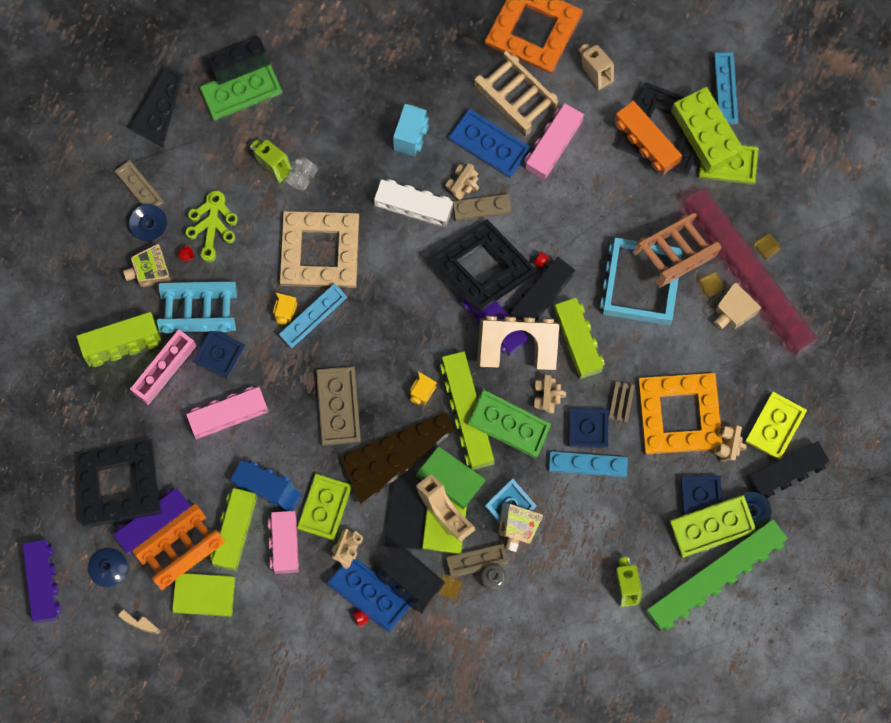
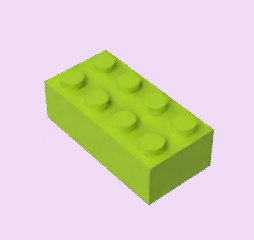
[671,87,744,173]
[77,312,162,367]

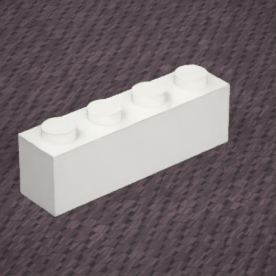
[374,179,453,228]

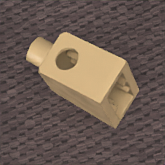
[579,44,614,90]
[714,282,762,330]

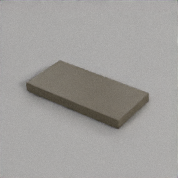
[316,366,361,446]

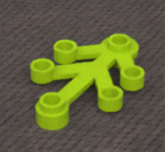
[186,191,238,263]

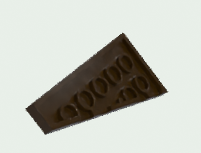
[340,412,455,508]

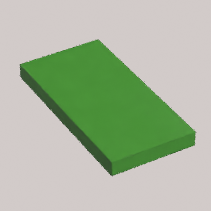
[200,62,282,121]
[467,389,551,459]

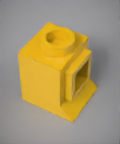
[273,293,298,325]
[410,372,437,406]

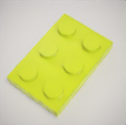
[745,392,807,461]

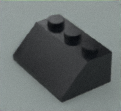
[206,36,270,85]
[377,544,446,614]

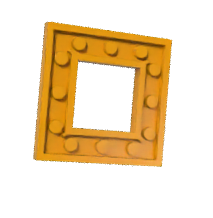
[638,373,723,455]

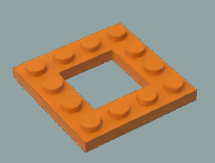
[485,0,583,74]

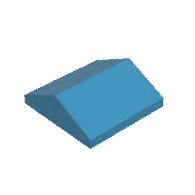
[484,478,537,524]

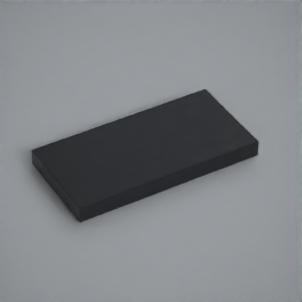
[385,470,427,551]

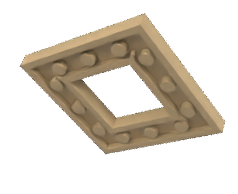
[280,211,359,288]

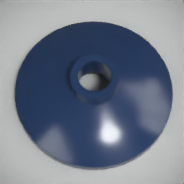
[129,204,167,241]
[741,491,772,529]
[88,548,128,587]

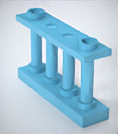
[157,282,237,333]

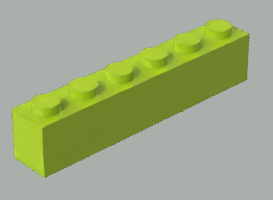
[439,351,494,470]

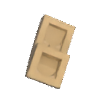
[118,610,160,634]

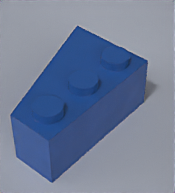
[230,460,302,512]

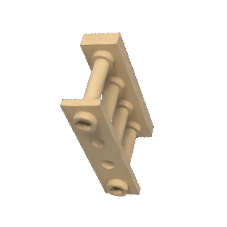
[474,51,558,137]

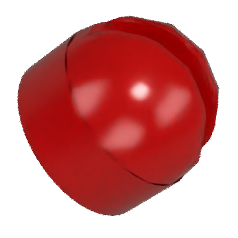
[178,245,194,262]
[533,251,549,268]
[353,610,369,627]

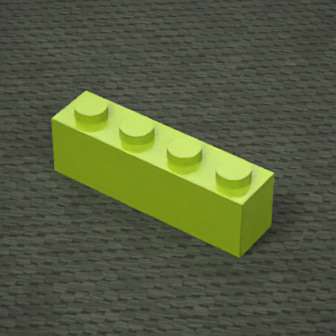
[554,297,605,379]
[210,488,257,572]

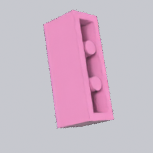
[268,511,299,574]

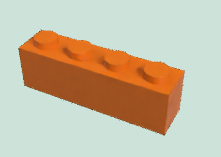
[615,101,682,175]

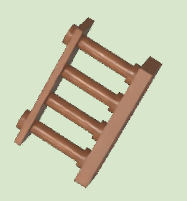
[633,213,722,288]

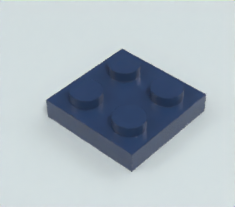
[193,331,246,380]
[569,408,609,449]
[681,475,722,515]

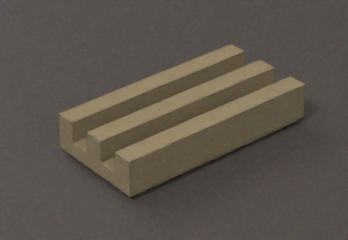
[609,381,635,423]

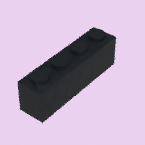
[509,257,576,321]
[748,441,830,499]

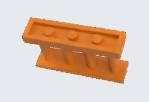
[132,503,225,590]

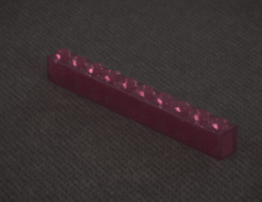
[685,188,817,355]

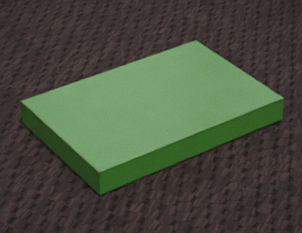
[416,447,486,510]

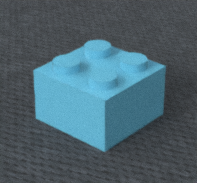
[393,104,429,157]

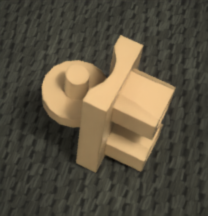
[446,163,479,201]
[534,375,566,414]
[714,425,747,462]
[332,528,363,569]

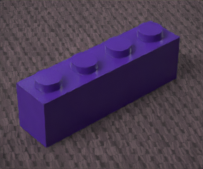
[461,281,528,356]
[114,488,191,556]
[23,540,62,624]

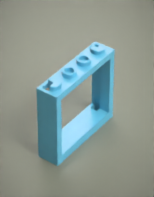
[600,238,683,326]

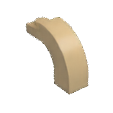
[416,474,475,542]

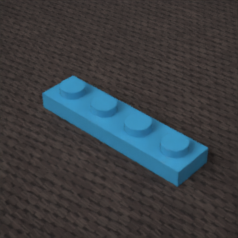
[714,52,738,125]
[278,283,347,348]
[549,451,628,478]

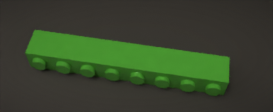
[646,519,788,632]

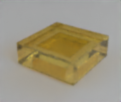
[754,233,782,260]
[699,272,726,298]
[439,575,463,601]

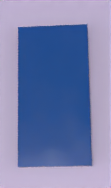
[448,109,531,179]
[327,558,410,633]

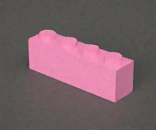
[525,104,584,181]
[130,330,196,405]
[186,387,268,440]

